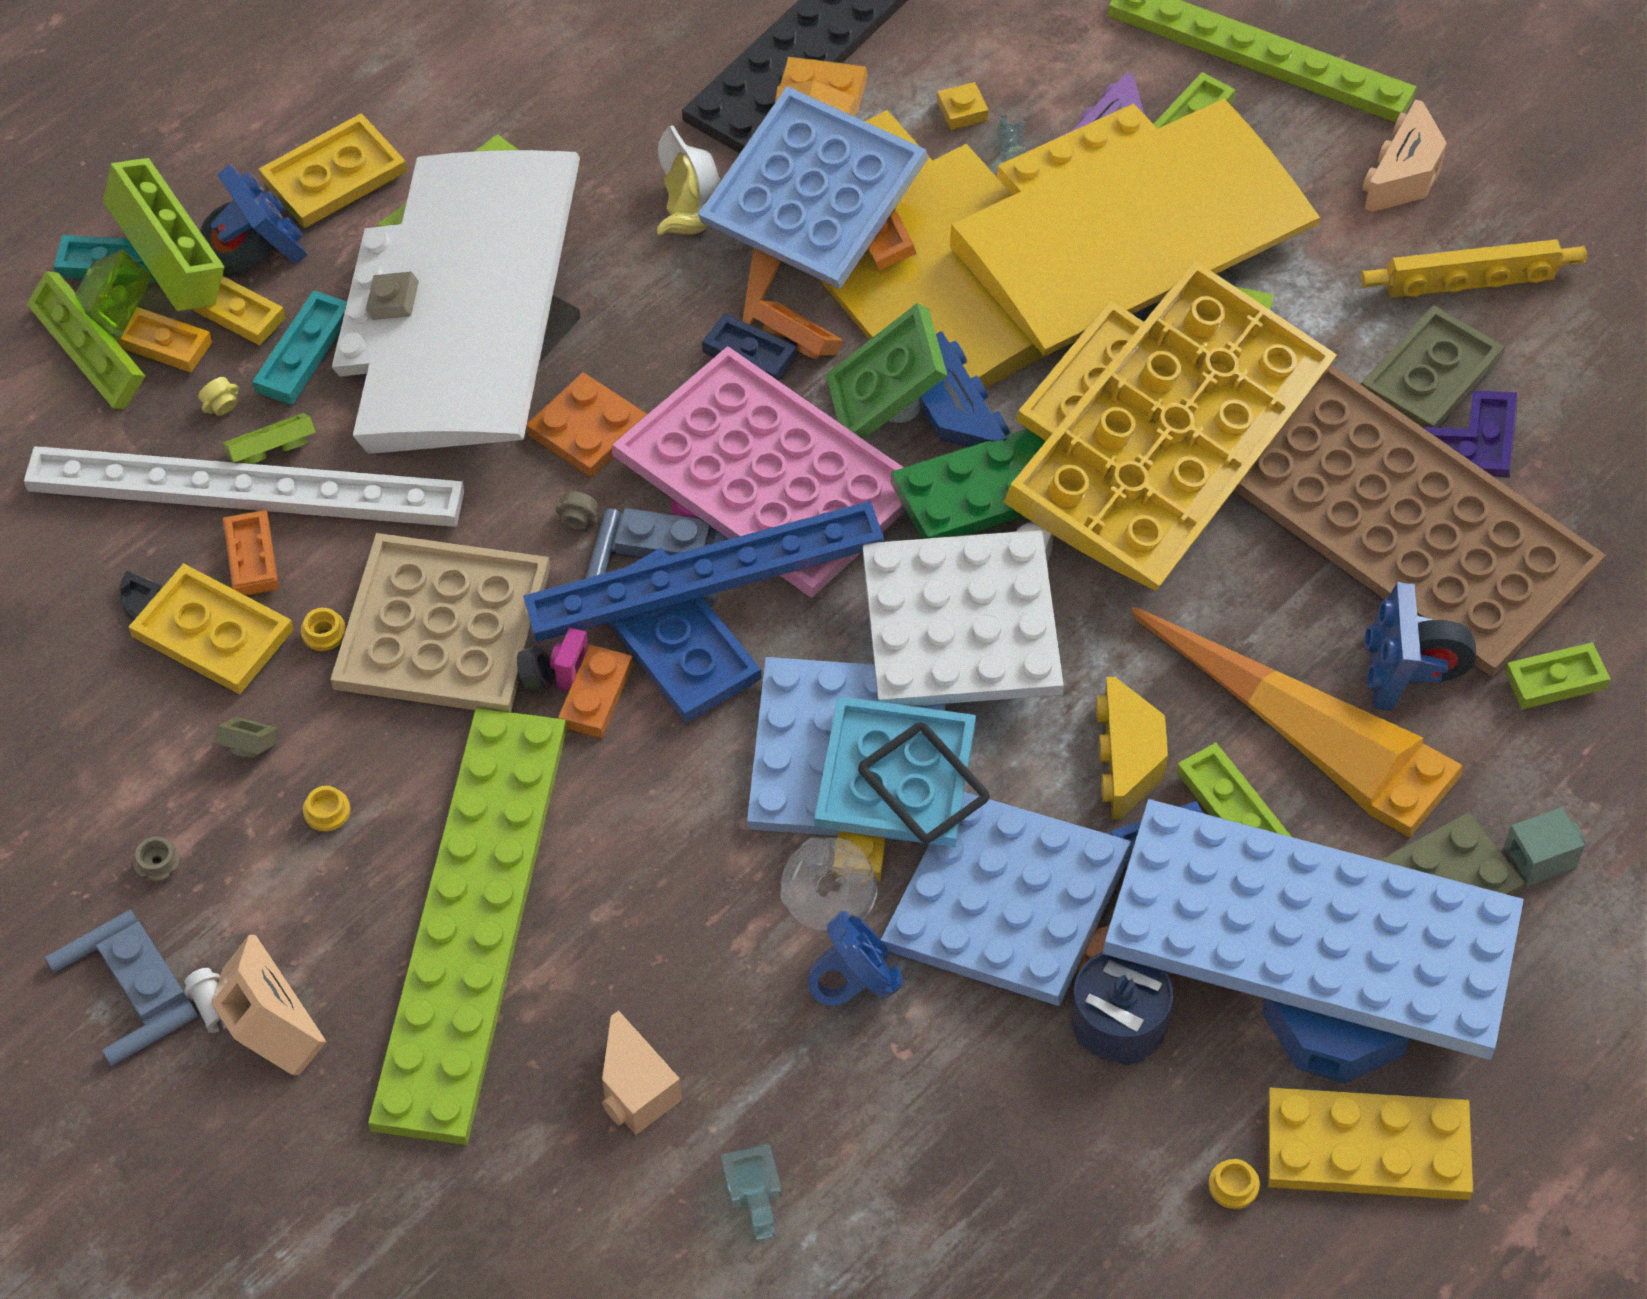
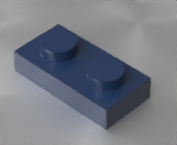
[702,313,797,381]

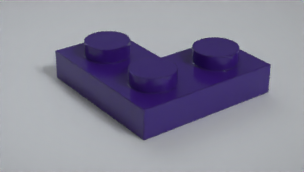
[1424,391,1518,478]

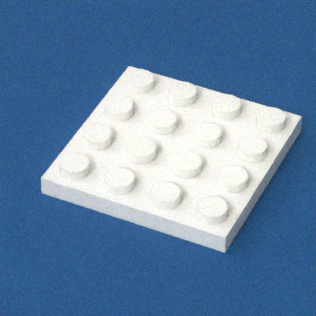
[863,530,1064,706]

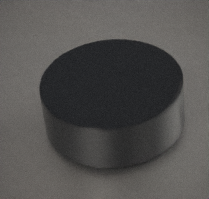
[517,646,553,694]

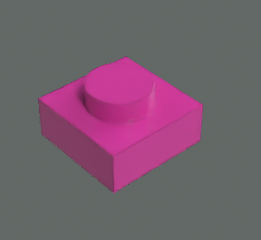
[550,627,588,691]

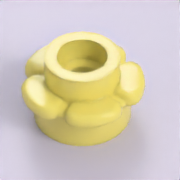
[198,377,239,416]

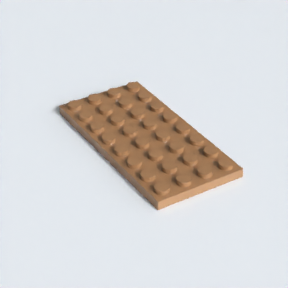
[1234,365,1606,678]

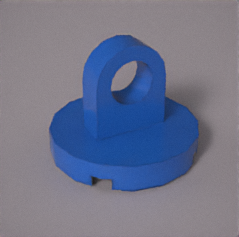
[808,911,903,1006]

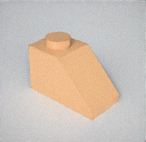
[602,1011,682,1135]

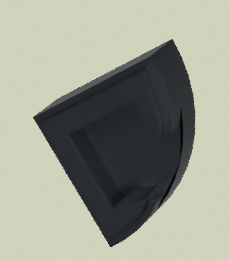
[120,571,163,622]

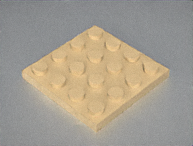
[330,533,551,712]

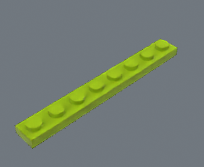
[1108,0,1417,123]

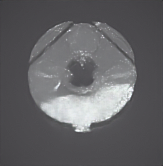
[780,837,878,934]

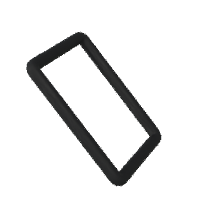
[858,722,990,843]

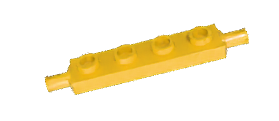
[1360,239,1587,298]

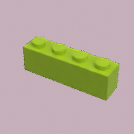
[103,158,224,311]

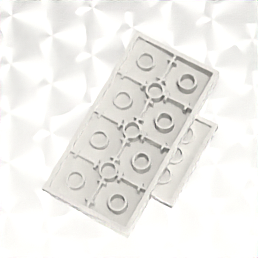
[332,150,580,454]

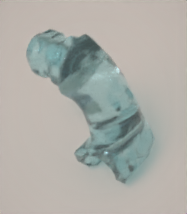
[997,116,1028,161]

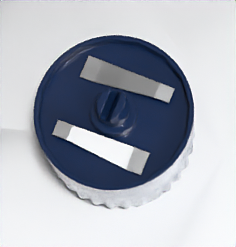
[1071,952,1173,1066]

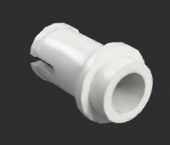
[184,968,227,1033]

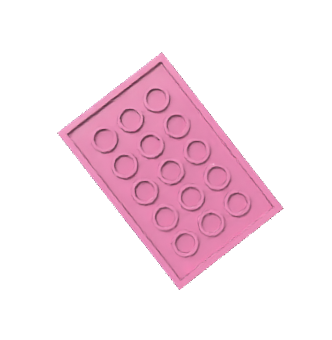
[612,346,906,598]

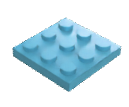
[814,696,976,847]

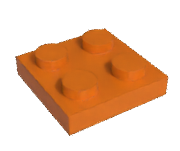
[526,372,648,478]

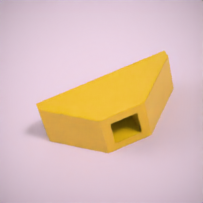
[1096,677,1168,820]

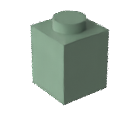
[1503,807,1585,887]

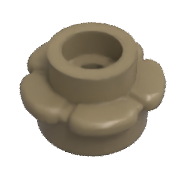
[555,491,598,530]
[134,836,181,882]

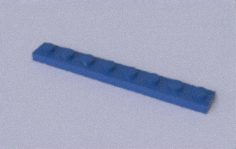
[523,501,884,642]

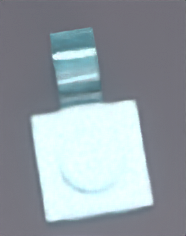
[721,1143,782,1240]

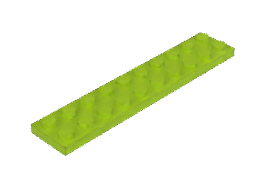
[368,708,567,1145]

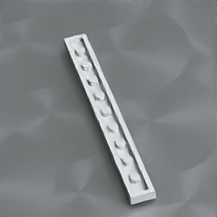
[24,446,464,527]

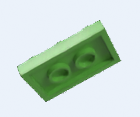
[826,303,948,440]

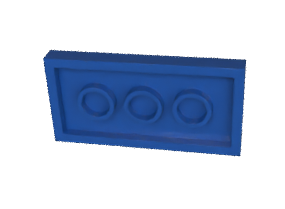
[607,547,762,723]

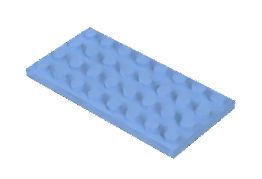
[1102,799,1524,1060]

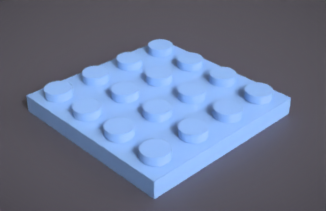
[698,86,928,289]
[747,657,946,841]
[881,792,1132,1006]

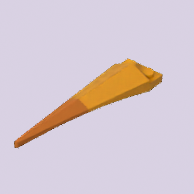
[742,57,868,326]
[1132,607,1463,838]

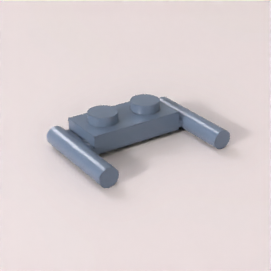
[585,508,728,607]
[45,909,198,1067]

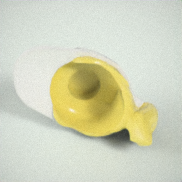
[657,125,720,235]

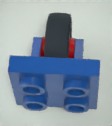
[200,164,308,276]
[1364,582,1476,710]

